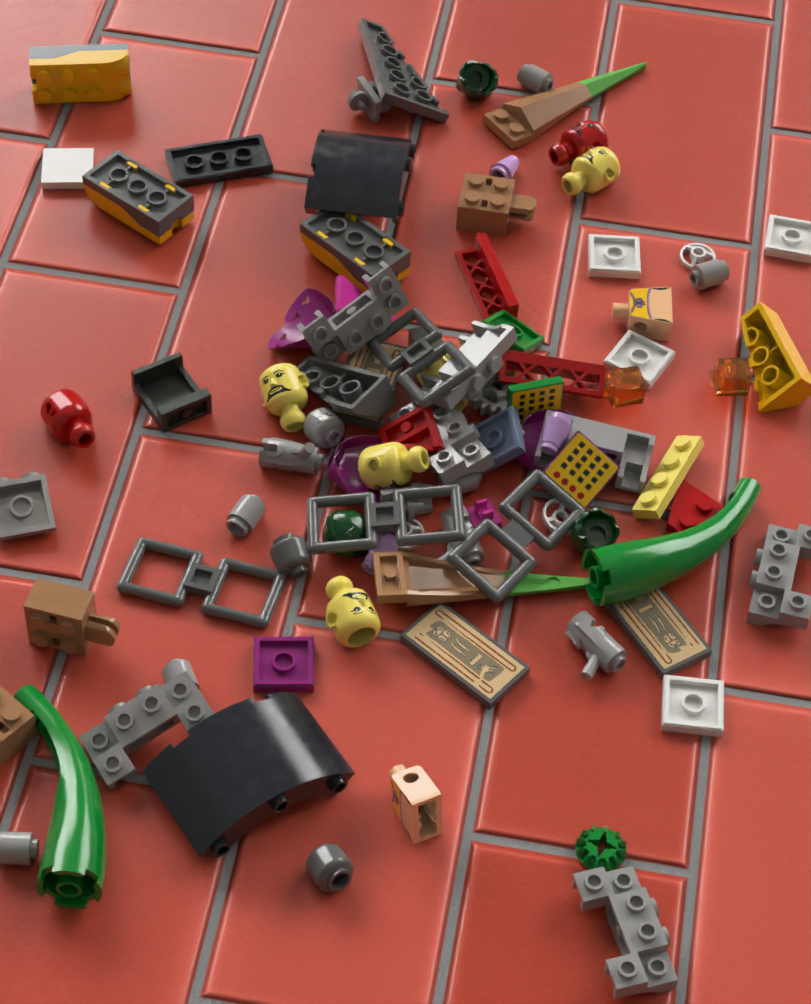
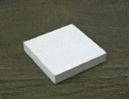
[41,148,94,189]
[763,214,811,264]
[588,234,641,279]
[603,330,675,390]
[661,675,724,737]

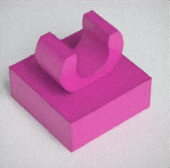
[466,498,502,534]

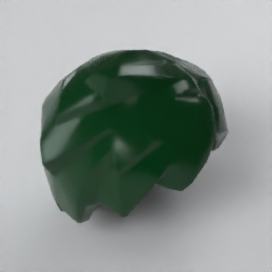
[456,60,498,101]
[571,507,620,553]
[322,510,368,558]

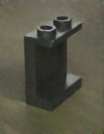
[131,353,212,433]

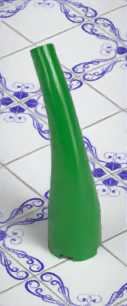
[581,477,761,606]
[13,684,107,909]

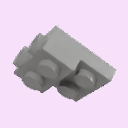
[0,472,56,541]

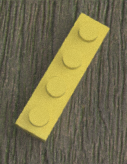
[632,435,704,519]

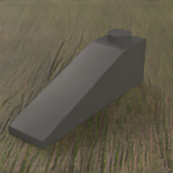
[297,355,397,418]

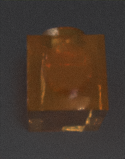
[709,358,752,396]
[604,365,647,409]

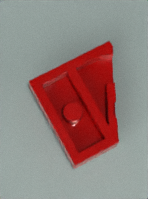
[379,406,445,452]
[666,479,724,533]

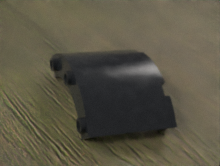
[304,129,416,224]
[143,692,355,857]

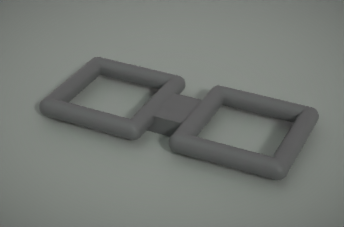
[366,307,476,408]
[447,469,586,603]
[306,484,466,555]
[116,537,287,629]

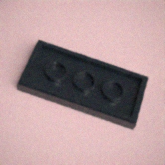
[164,134,273,188]

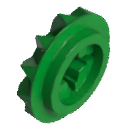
[575,824,626,872]

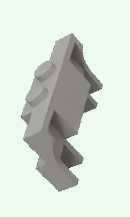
[296,261,410,361]
[408,320,518,411]
[388,403,495,485]
[533,409,656,494]
[746,523,811,630]
[79,670,214,790]
[571,865,678,999]

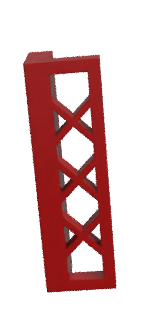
[455,233,519,320]
[497,350,606,399]

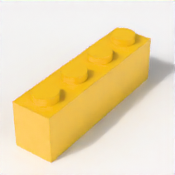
[740,302,811,413]

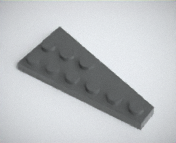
[357,18,450,123]

